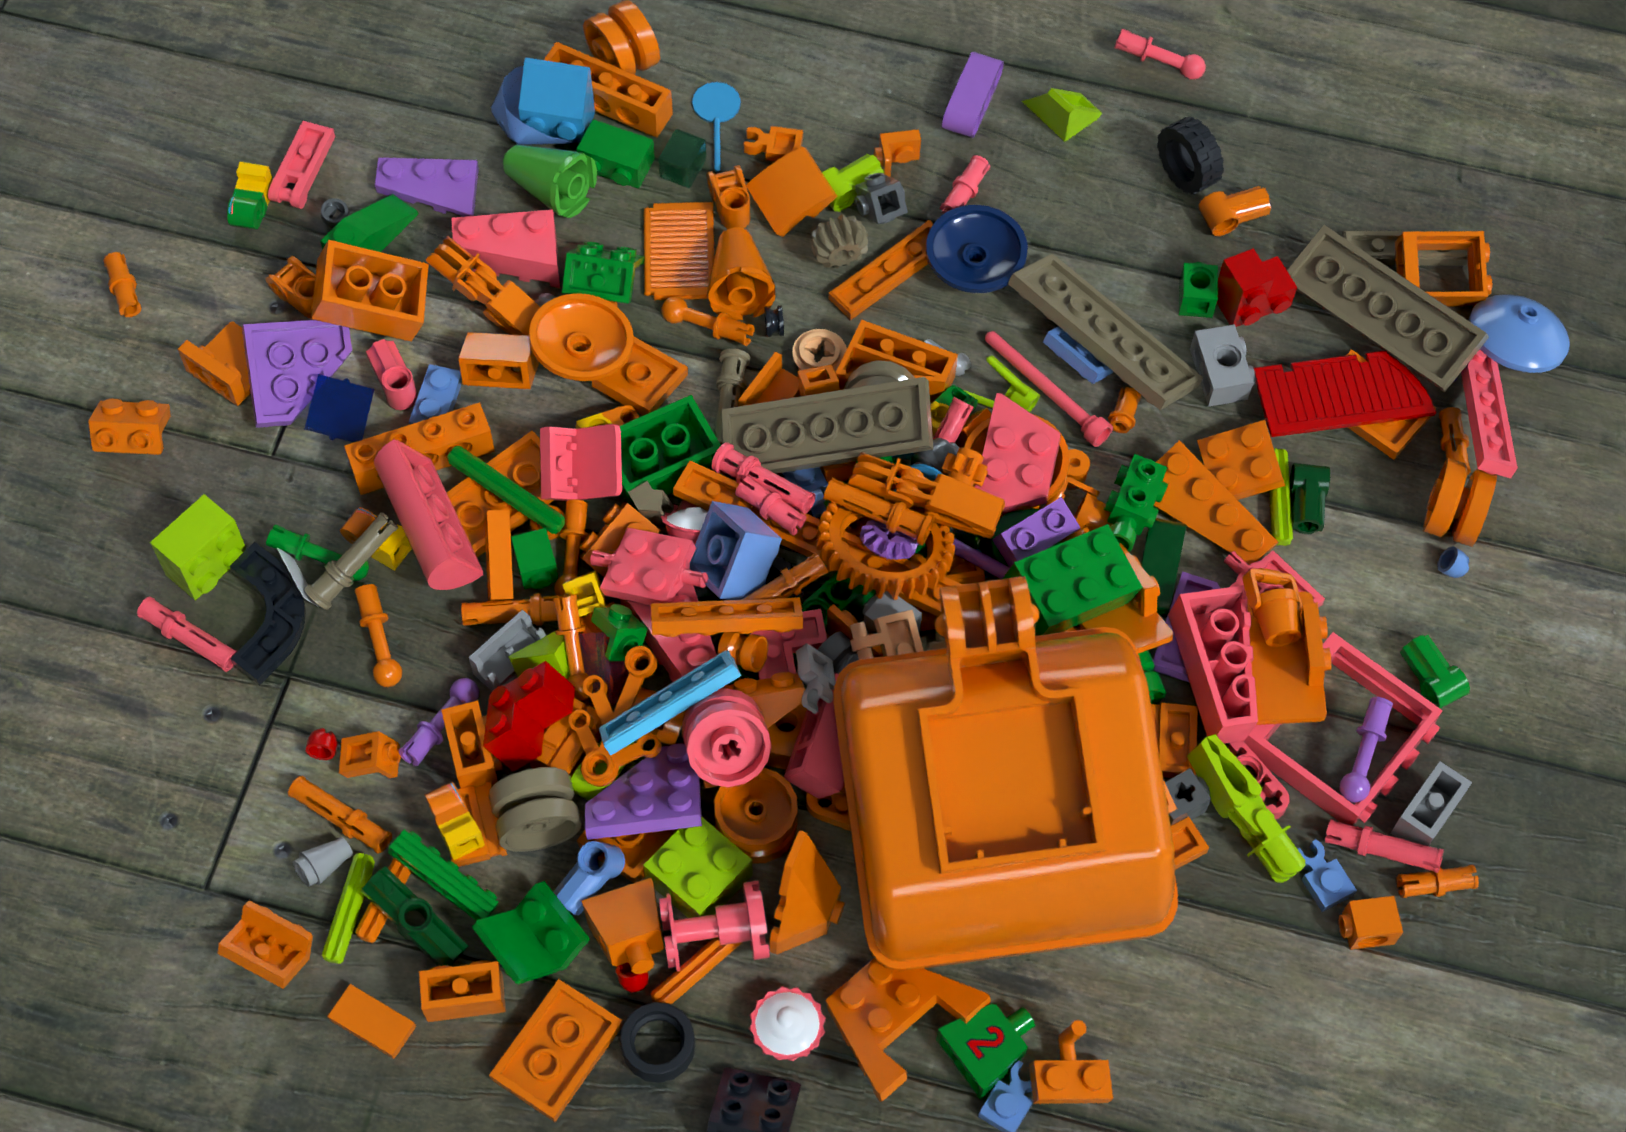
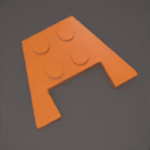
[825,958,991,1102]

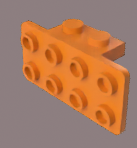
[1079,543,1173,654]
[1247,592,1331,725]

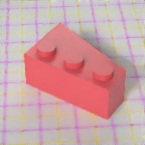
[451,209,560,288]

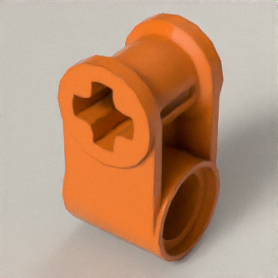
[706,165,750,229]
[265,256,316,319]

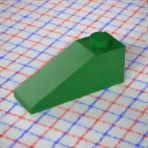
[320,194,418,252]

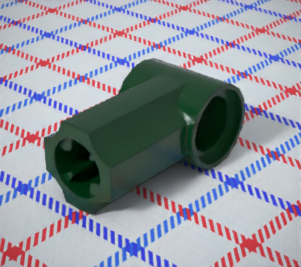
[1290,463,1330,534]

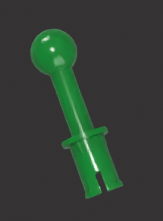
[266,524,369,581]

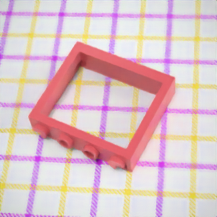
[1244,632,1443,826]

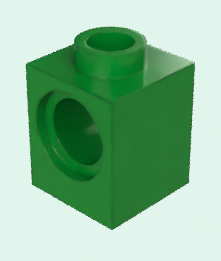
[1179,262,1218,318]
[511,528,559,590]

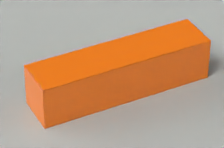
[484,510,513,601]

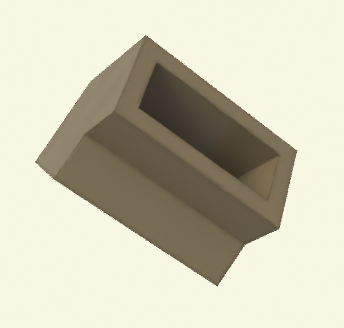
[628,481,674,527]

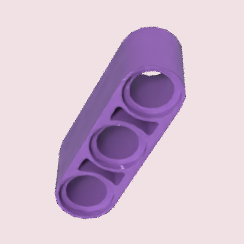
[942,52,1004,138]

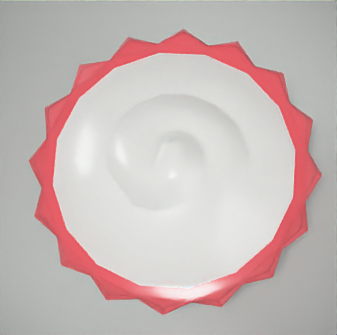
[660,507,708,545]
[749,986,826,1061]

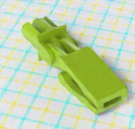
[1187,734,1306,884]

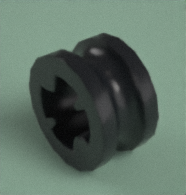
[764,305,784,337]

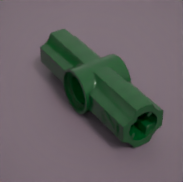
[361,866,468,966]

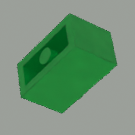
[577,119,655,189]

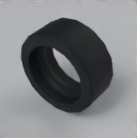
[620,1002,696,1083]

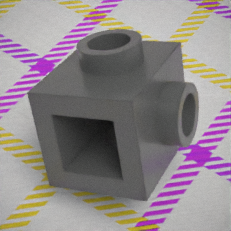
[855,173,908,224]

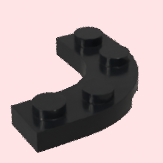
[229,542,306,686]

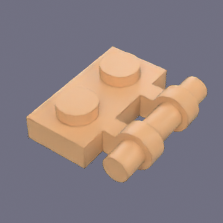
[850,609,924,660]

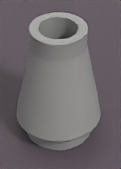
[293,836,353,887]

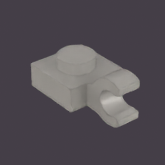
[796,643,836,714]

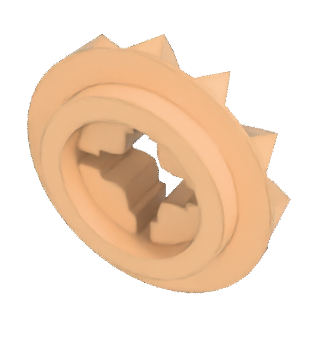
[792,329,847,372]

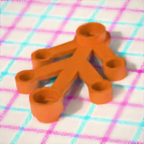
[569,646,674,787]

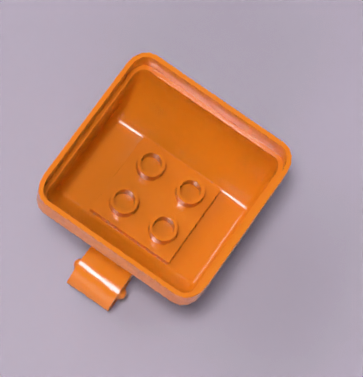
[834,576,1178,971]

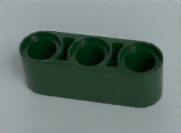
[1141,518,1186,618]

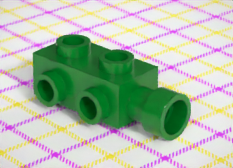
[1104,454,1168,552]

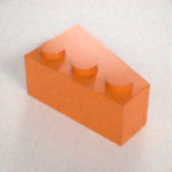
[836,319,958,403]

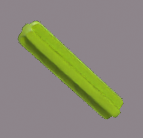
[1269,448,1293,546]
[322,853,375,964]

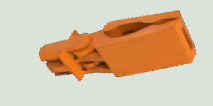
[425,236,540,336]
[848,452,1005,539]

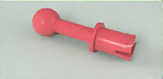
[1114,28,1206,79]

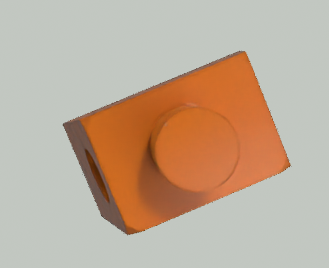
[582,878,664,974]

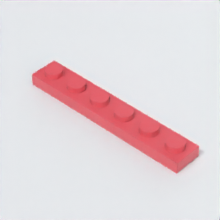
[1461,349,1518,478]

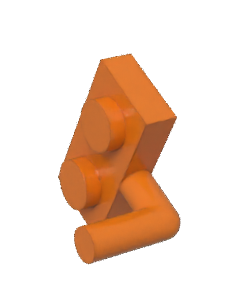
[1029,1020,1113,1104]

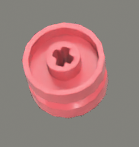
[681,688,771,787]

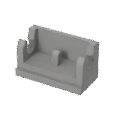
[469,609,546,691]

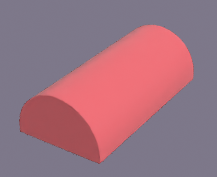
[374,439,484,590]

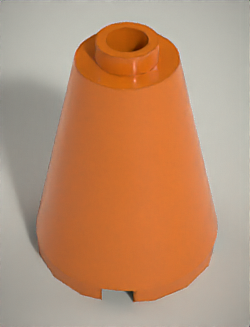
[707,227,775,320]

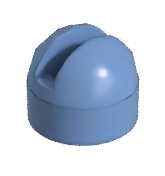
[1437,546,1469,578]

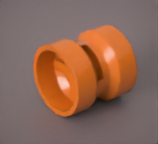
[717,632,768,673]

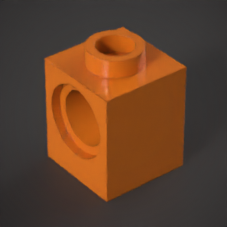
[1339,896,1403,950]

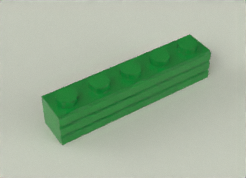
[388,829,499,921]

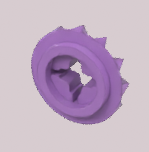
[860,520,918,560]

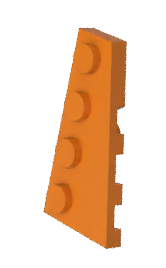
[1154,440,1279,565]

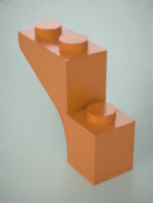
[702,672,805,789]

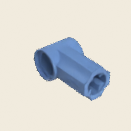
[553,841,625,915]

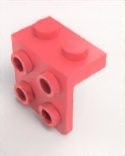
[540,424,622,501]

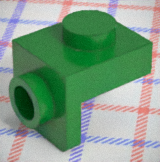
[591,604,648,661]

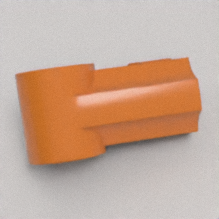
[1199,186,1271,236]

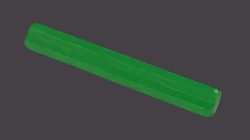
[447,446,566,534]

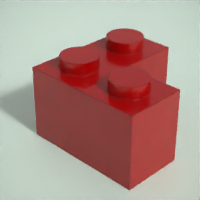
[1217,248,1297,327]
[483,661,575,772]

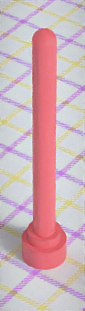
[985,331,1113,447]

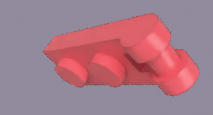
[268,121,335,209]

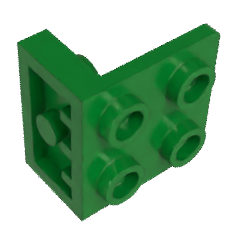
[562,241,645,304]
[472,881,590,985]

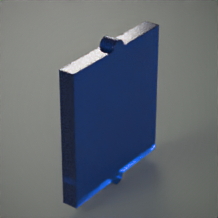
[304,374,375,443]

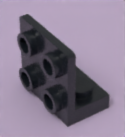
[707,1068,801,1132]

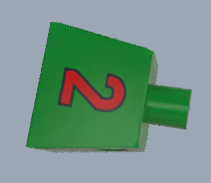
[936,1003,1035,1100]

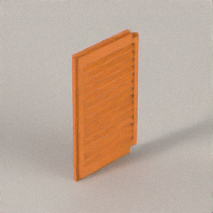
[644,202,714,300]

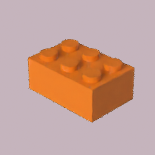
[311,240,429,342]

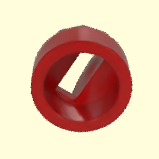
[305,728,337,760]
[616,962,649,992]

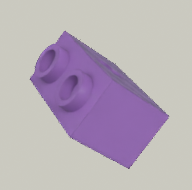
[992,497,1081,568]

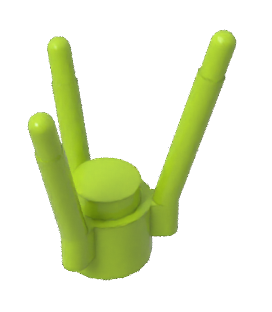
[963,355,1040,412]

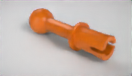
[661,297,755,346]
[554,499,588,596]
[355,584,402,687]
[553,594,594,701]

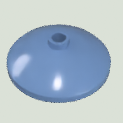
[1468,294,1570,373]

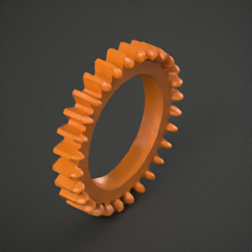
[816,488,955,600]

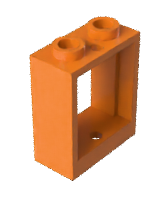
[1395,231,1492,307]

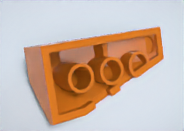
[770,830,845,955]

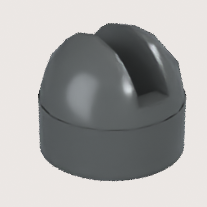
[321,198,348,228]

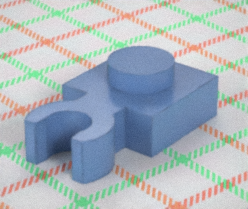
[1298,840,1357,912]
[978,1061,1033,1132]

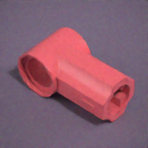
[366,339,418,411]

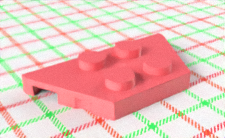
[975,393,1061,514]

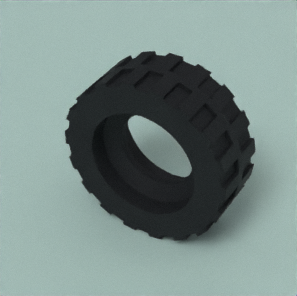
[1157,116,1224,194]

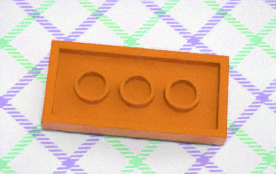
[447,430,554,557]

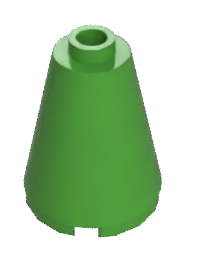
[503,145,597,218]

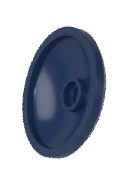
[926,205,1028,293]

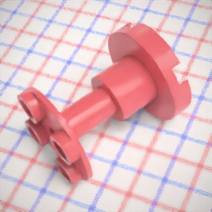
[659,880,769,971]

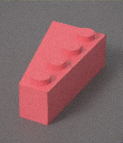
[620,584,726,689]
[1168,585,1258,744]

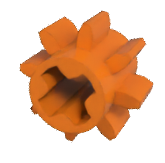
[942,448,988,487]

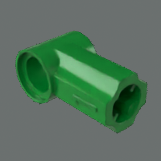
[1400,634,1470,708]

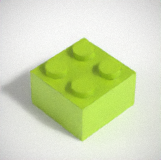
[150,494,246,601]
[643,816,753,918]

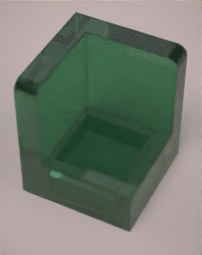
[659,129,707,189]

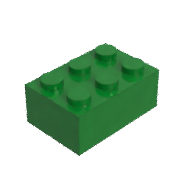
[620,395,721,509]
[1002,524,1143,636]

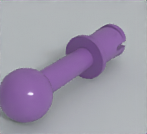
[399,678,479,766]
[1339,697,1393,803]

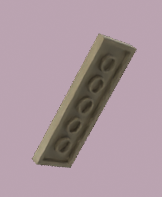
[1287,225,1489,392]
[1008,253,1204,410]
[722,377,933,480]

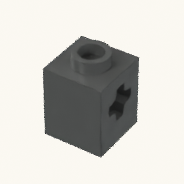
[1165,768,1211,826]

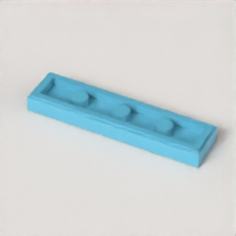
[599,650,741,755]

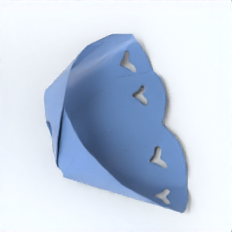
[491,66,581,145]

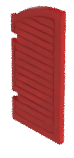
[1254,351,1436,437]

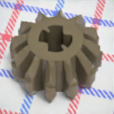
[811,214,869,269]

